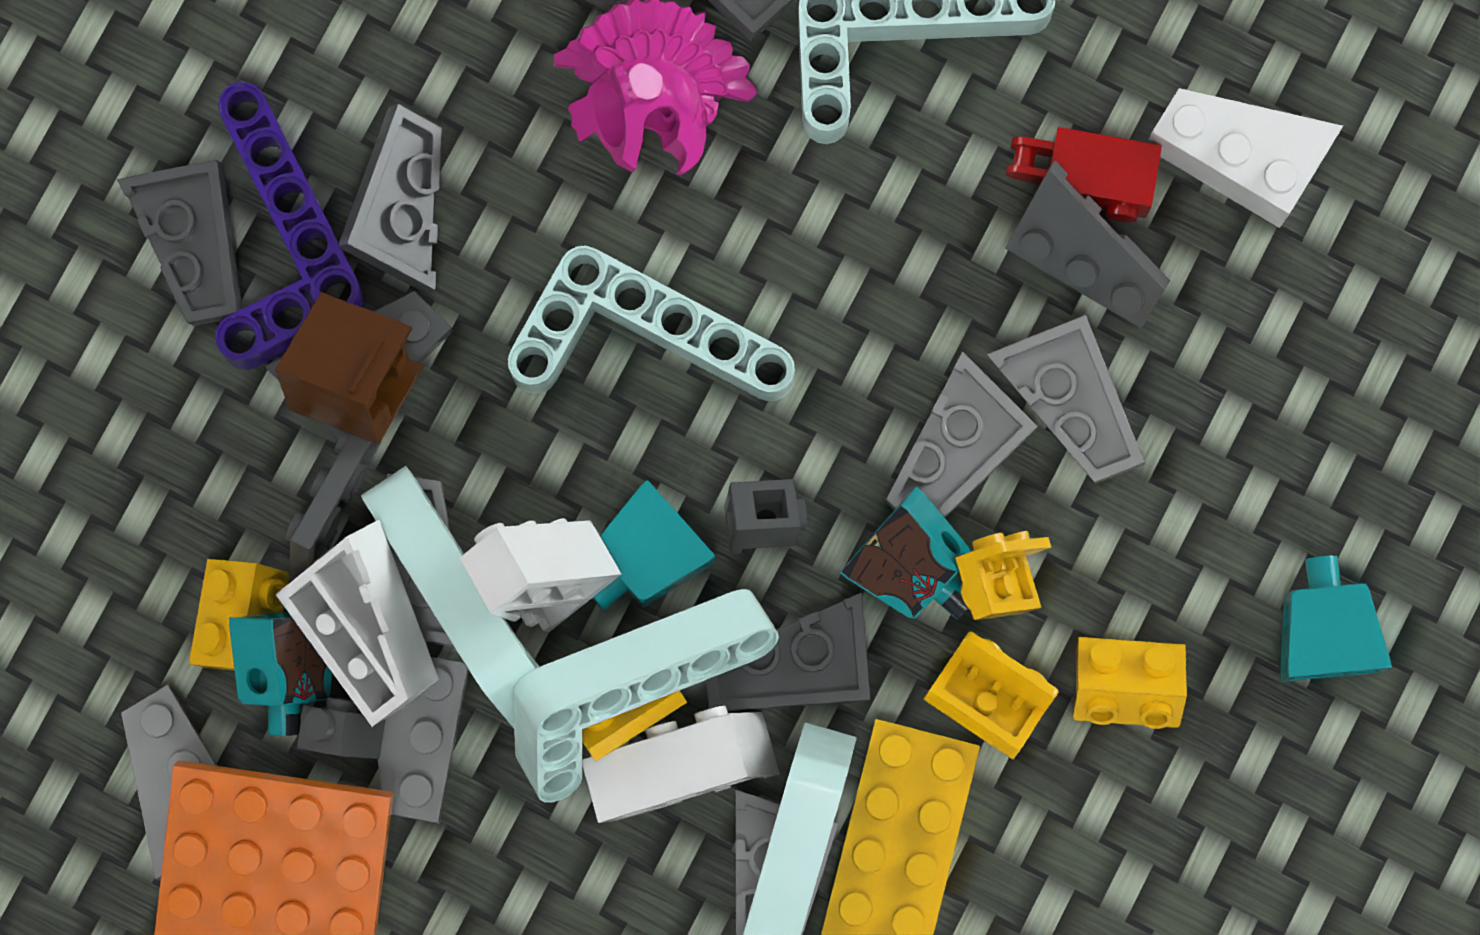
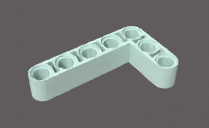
[798,0,1056,144]
[508,246,795,401]
[361,466,540,728]
[513,589,779,803]
[743,722,857,935]

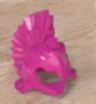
[553,0,758,175]

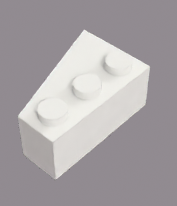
[1147,88,1343,228]
[460,518,621,633]
[276,520,439,727]
[582,706,780,823]

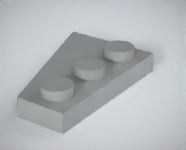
[378,657,469,824]

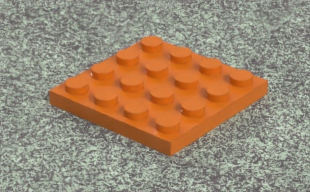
[154,760,394,935]

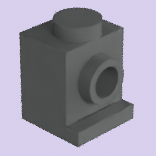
[724,479,807,554]
[297,697,385,759]

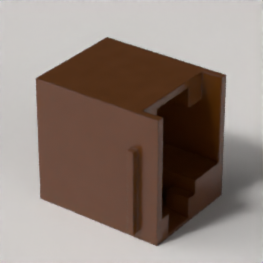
[275,292,424,445]

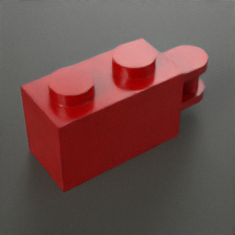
[1005,127,1162,223]

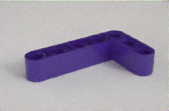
[215,82,364,370]

